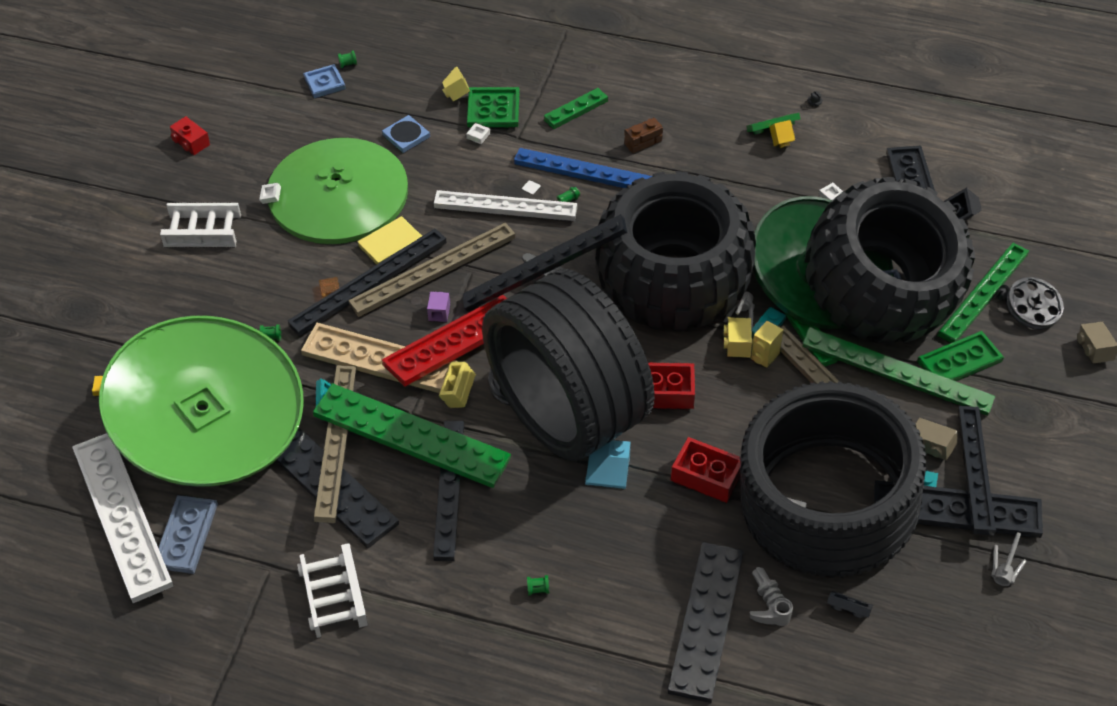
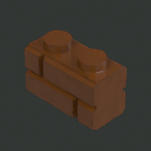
[624,118,663,153]

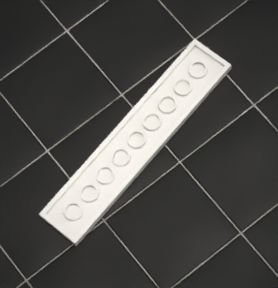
[72,433,173,603]

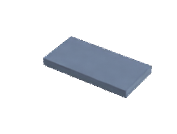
[158,495,218,574]

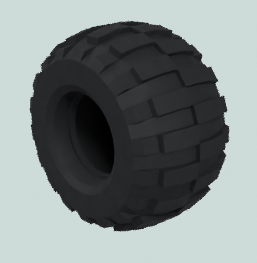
[595,171,756,331]
[805,177,975,344]

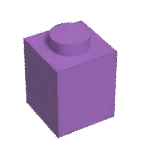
[427,292,450,322]

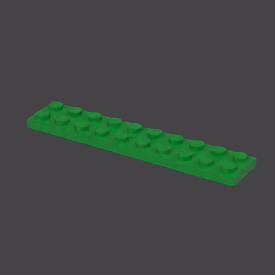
[313,383,511,488]

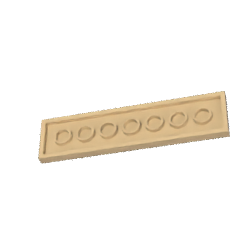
[301,323,457,393]

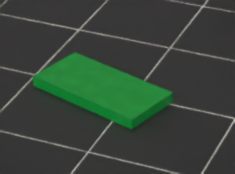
[917,331,1004,381]

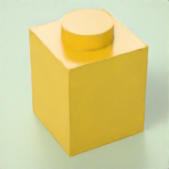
[769,120,795,148]

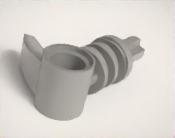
[750,567,793,626]

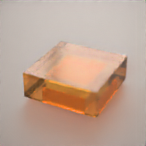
[319,277,339,298]

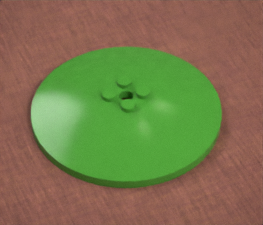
[268,138,408,244]

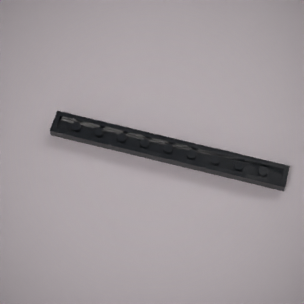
[463,214,627,312]
[288,228,447,336]

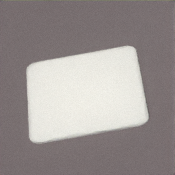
[522,181,540,194]

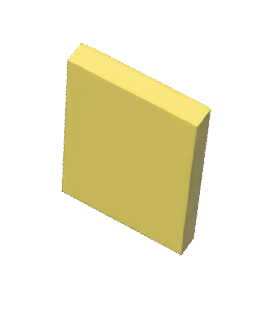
[358,216,422,264]

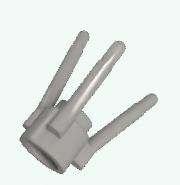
[724,292,755,329]
[991,532,1026,586]

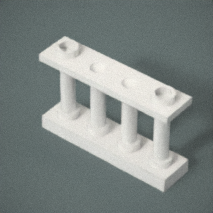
[160,203,241,247]
[297,544,368,638]

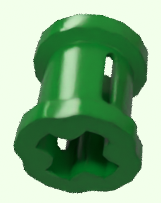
[338,50,357,68]
[259,324,281,341]
[527,575,550,596]

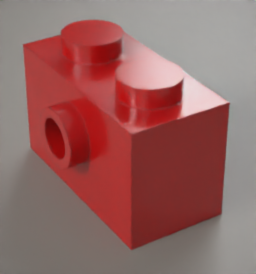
[170,116,210,155]

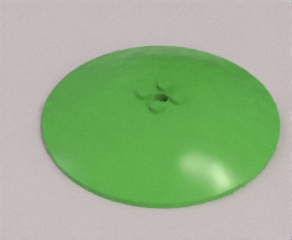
[99,316,304,486]

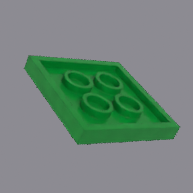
[467,87,520,127]

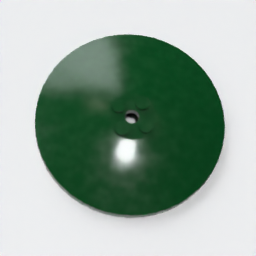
[753,196,894,329]

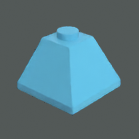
[585,440,631,489]

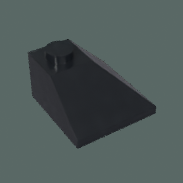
[944,187,982,221]

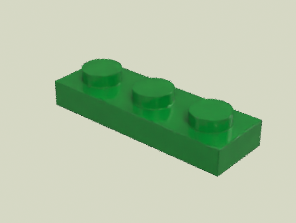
[746,113,801,134]

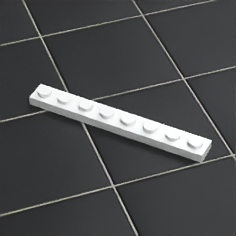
[434,190,577,221]

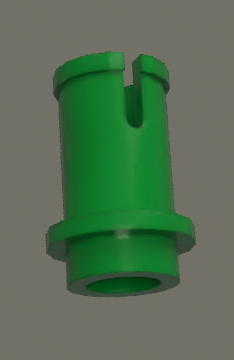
[557,187,580,202]

